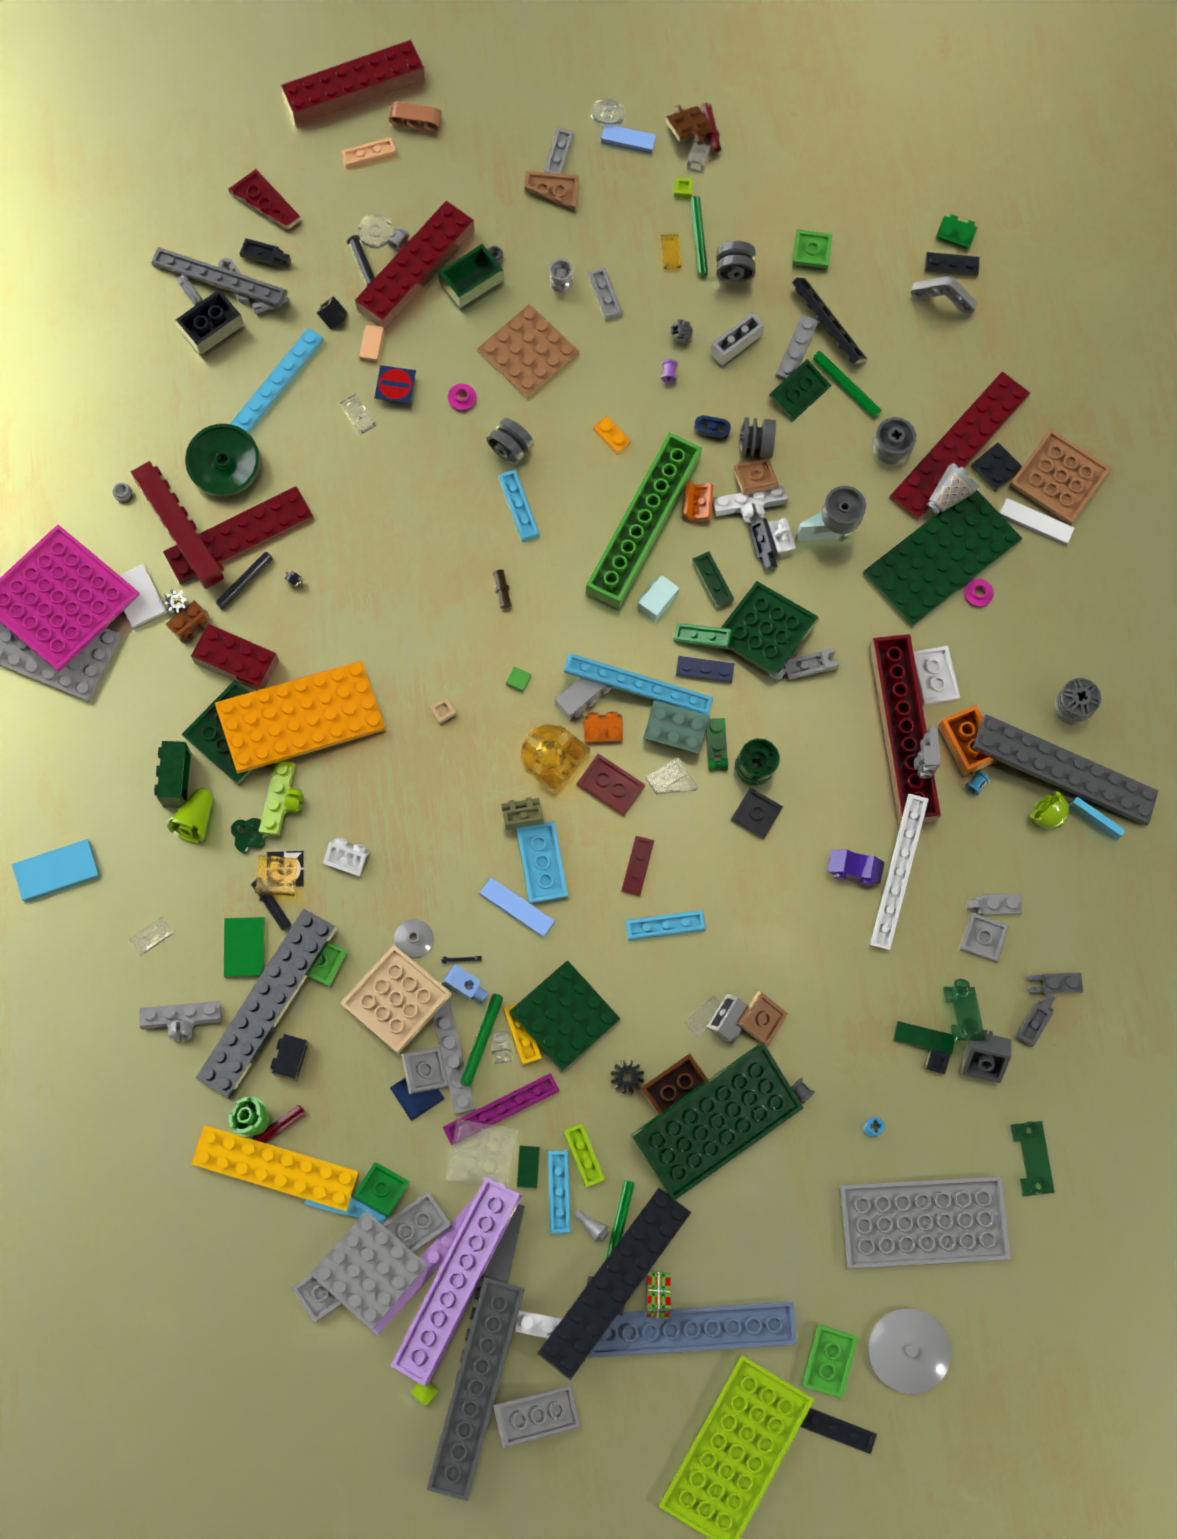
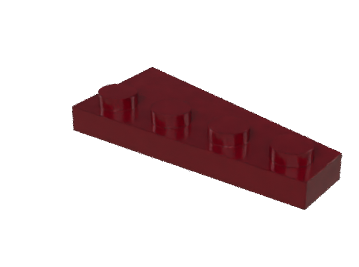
[228,169,301,230]

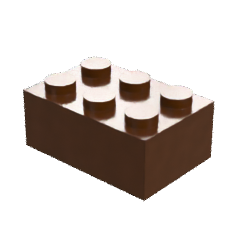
[640,1054,708,1115]

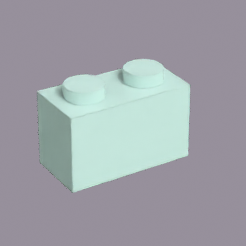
[638,575,679,622]

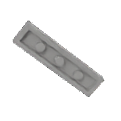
[775,314,819,380]

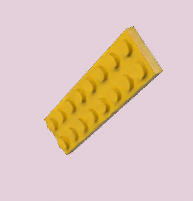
[191,1125,359,1212]

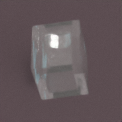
[687,142,711,173]

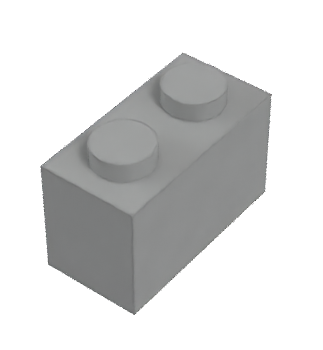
[707,994,748,1043]

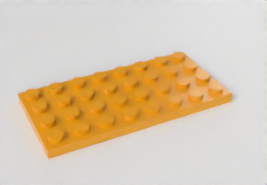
[215,661,385,774]

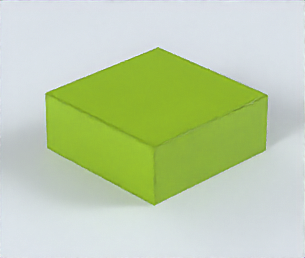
[674,177,693,198]
[410,1381,440,1407]

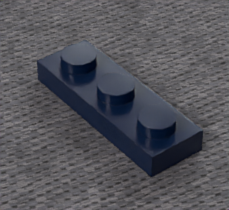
[676,656,734,683]

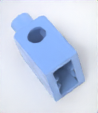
[441,964,488,1002]

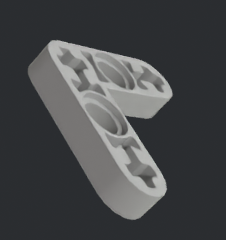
[911,277,977,314]

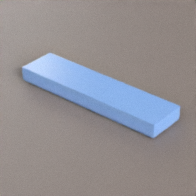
[480,878,555,938]

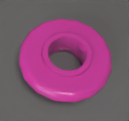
[447,383,476,410]
[965,579,994,606]

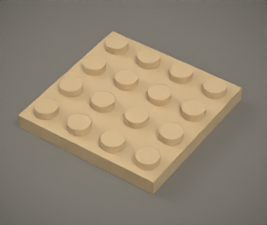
[340,945,452,1055]

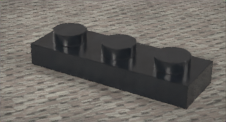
[925,252,980,276]

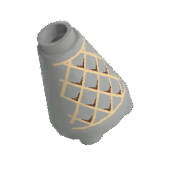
[927,463,979,514]

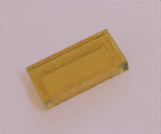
[661,234,681,269]

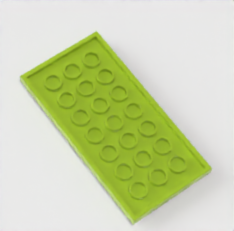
[659,1355,815,1539]

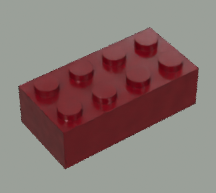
[191,623,279,691]

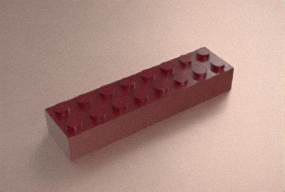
[281,40,425,125]
[355,200,475,331]

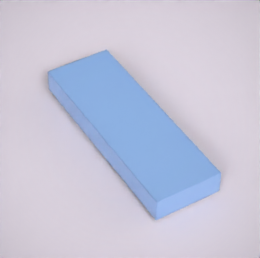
[601,124,656,153]

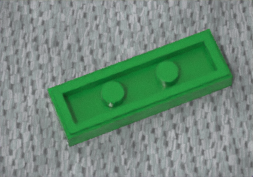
[673,623,732,649]

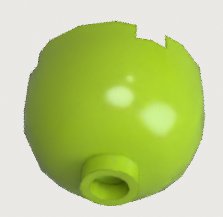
[1030,791,1069,829]

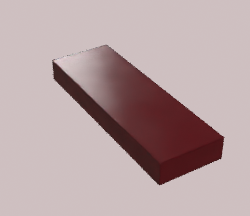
[621,836,654,896]

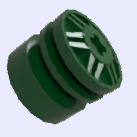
[734,738,780,786]

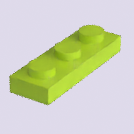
[563,1123,605,1188]

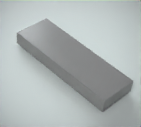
[544,128,574,174]
[588,267,622,321]

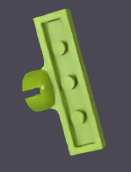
[259,761,304,836]

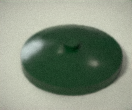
[185,424,260,497]

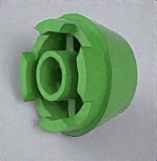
[228,1097,270,1137]

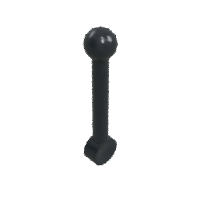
[441,956,482,964]

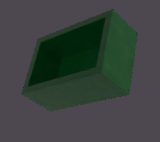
[438,244,504,308]
[154,741,192,808]

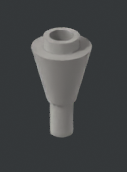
[574,1210,609,1242]

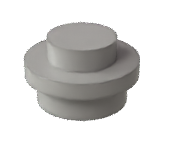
[113,483,132,501]

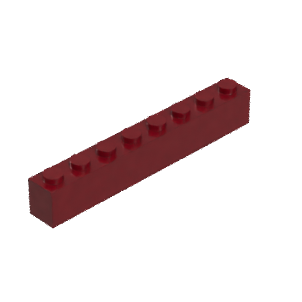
[130,461,225,590]

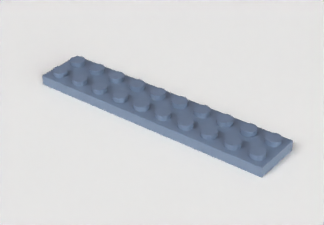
[590,1302,797,1358]

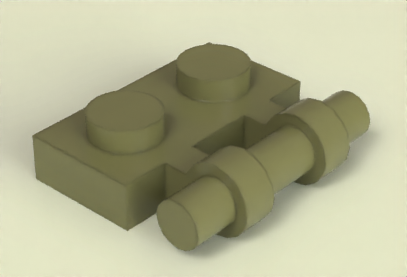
[501,797,544,830]

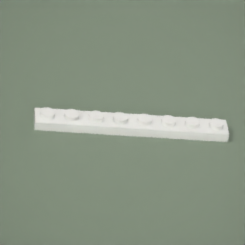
[870,794,928,950]

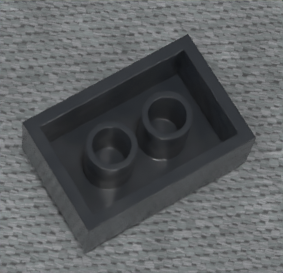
[175,289,244,355]

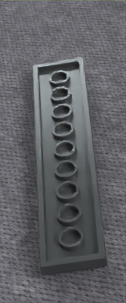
[973,714,1158,826]
[426,1277,525,1501]

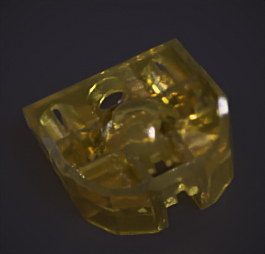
[520,724,590,795]

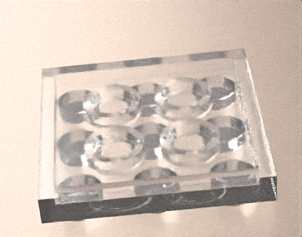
[446,1119,517,1187]

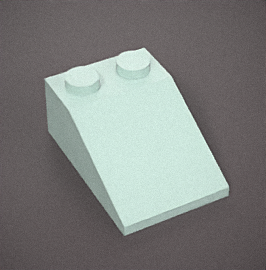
[795,511,852,542]

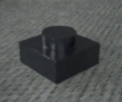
[924,1049,951,1074]

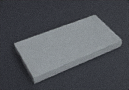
[493,1385,581,1448]

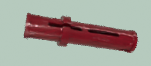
[700,103,722,154]

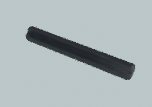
[215,552,273,609]

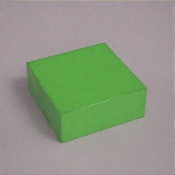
[506,667,531,692]

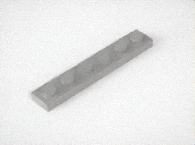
[433,999,475,1115]

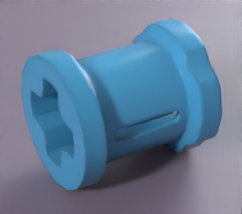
[965,770,990,796]
[864,1117,885,1137]

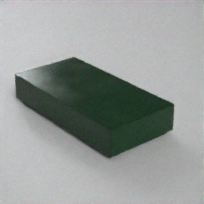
[517,1146,540,1188]

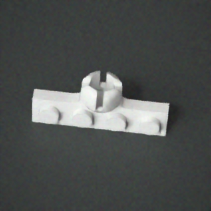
[712,485,788,524]

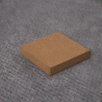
[733,458,779,495]
[737,991,788,1047]

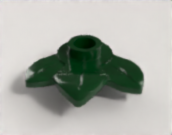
[231,818,266,854]

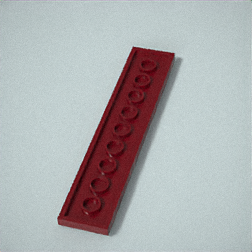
[889,371,1030,521]

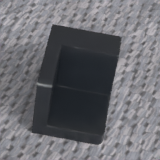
[317,296,347,329]

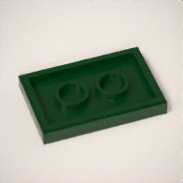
[769,359,832,422]

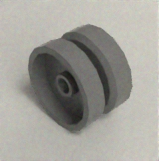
[716,241,756,283]
[873,417,916,465]
[486,418,534,465]
[822,486,866,534]

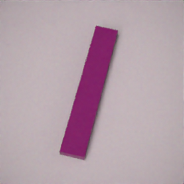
[443,1073,560,1146]

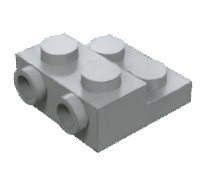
[914,727,941,778]

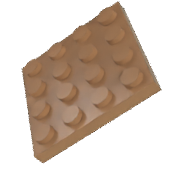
[477,304,579,399]
[1010,428,1112,525]

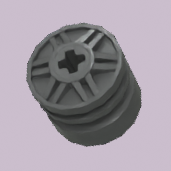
[739,417,776,458]
[1054,678,1101,725]

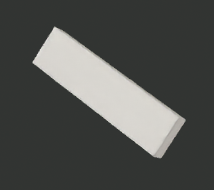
[1000,498,1074,546]

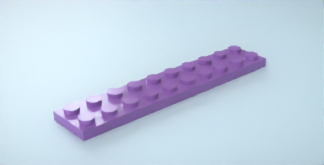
[391,1177,522,1386]

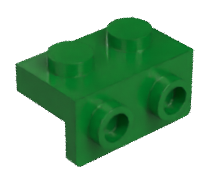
[936,213,977,248]

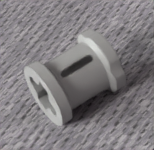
[387,226,409,251]

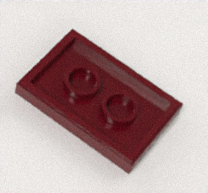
[576,753,645,817]

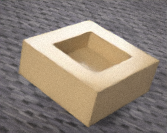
[430,698,456,724]

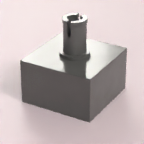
[961,1030,1012,1083]

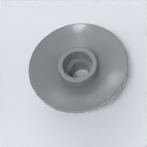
[394,919,434,958]

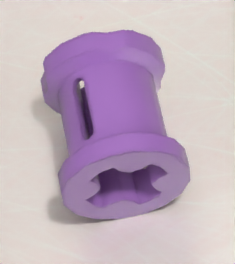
[661,359,678,383]

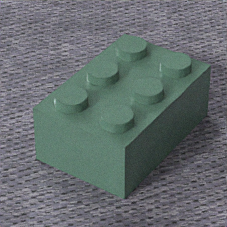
[643,700,710,754]

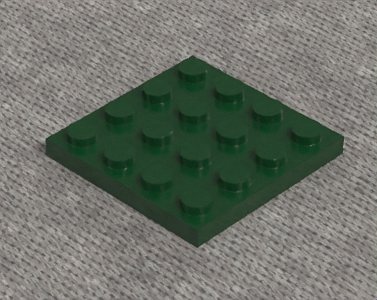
[721,581,819,677]
[182,680,253,785]
[509,960,621,1072]

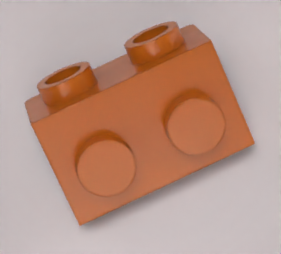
[682,481,714,522]
[583,712,623,742]

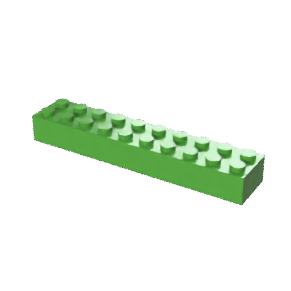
[586,432,702,609]

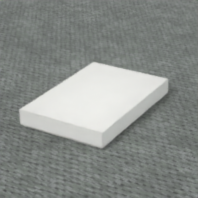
[119,564,167,629]
[913,646,961,706]

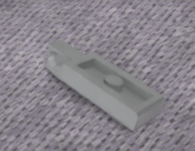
[967,894,1022,915]

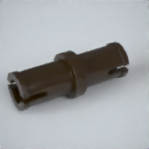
[493,569,512,609]

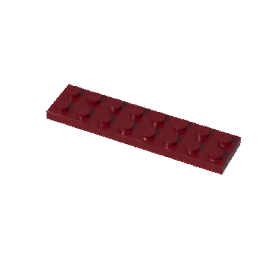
[163,486,314,585]

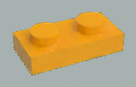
[593,416,631,455]

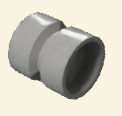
[549,259,573,292]

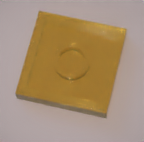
[255,855,298,896]

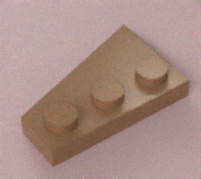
[525,171,579,211]

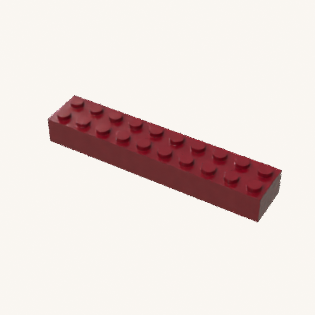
[870,634,941,826]

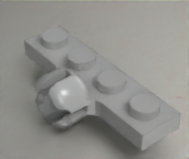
[139,1001,221,1042]

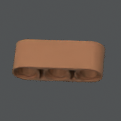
[389,102,442,131]

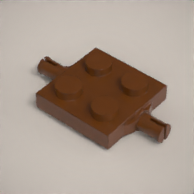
[666,104,712,145]

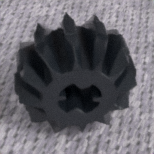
[611,1060,644,1094]

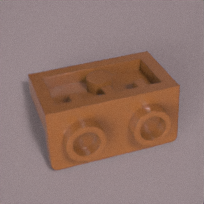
[166,600,210,642]

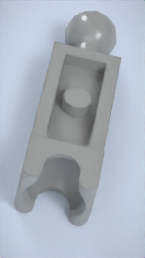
[770,648,839,680]

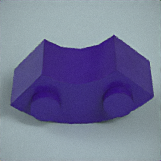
[827,849,885,886]

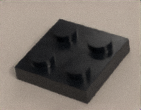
[971,442,1022,492]

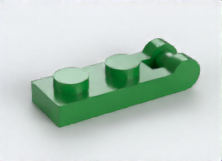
[706,718,728,770]

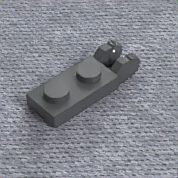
[1026,973,1083,995]

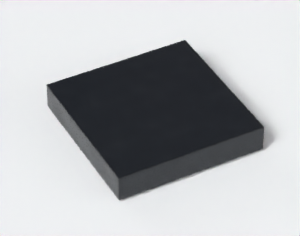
[730,787,783,840]

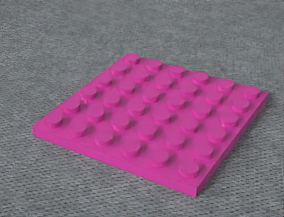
[0,524,140,673]

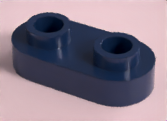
[694,415,731,438]

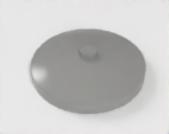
[868,1308,951,1394]

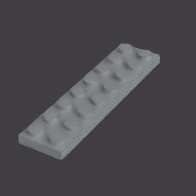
[292,1191,451,1323]

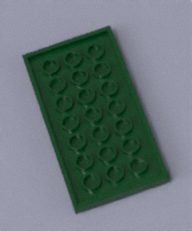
[863,490,1023,628]
[631,1042,803,1201]

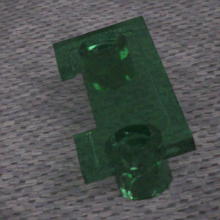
[943,979,985,1041]
[1010,1121,1055,1197]

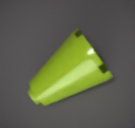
[167,788,214,843]

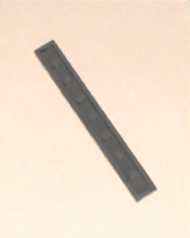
[151,247,287,308]

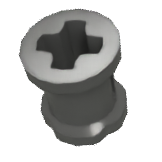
[791,1078,815,1104]

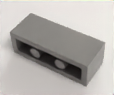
[710,312,764,366]
[555,678,612,721]

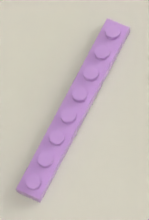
[372,1196,476,1335]

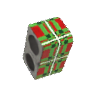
[646,1270,671,1319]

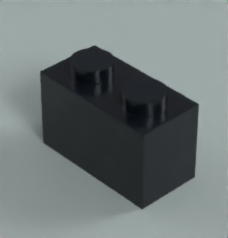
[270,1034,309,1081]

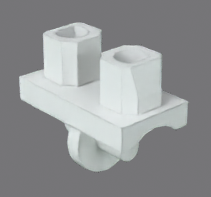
[768,518,796,554]

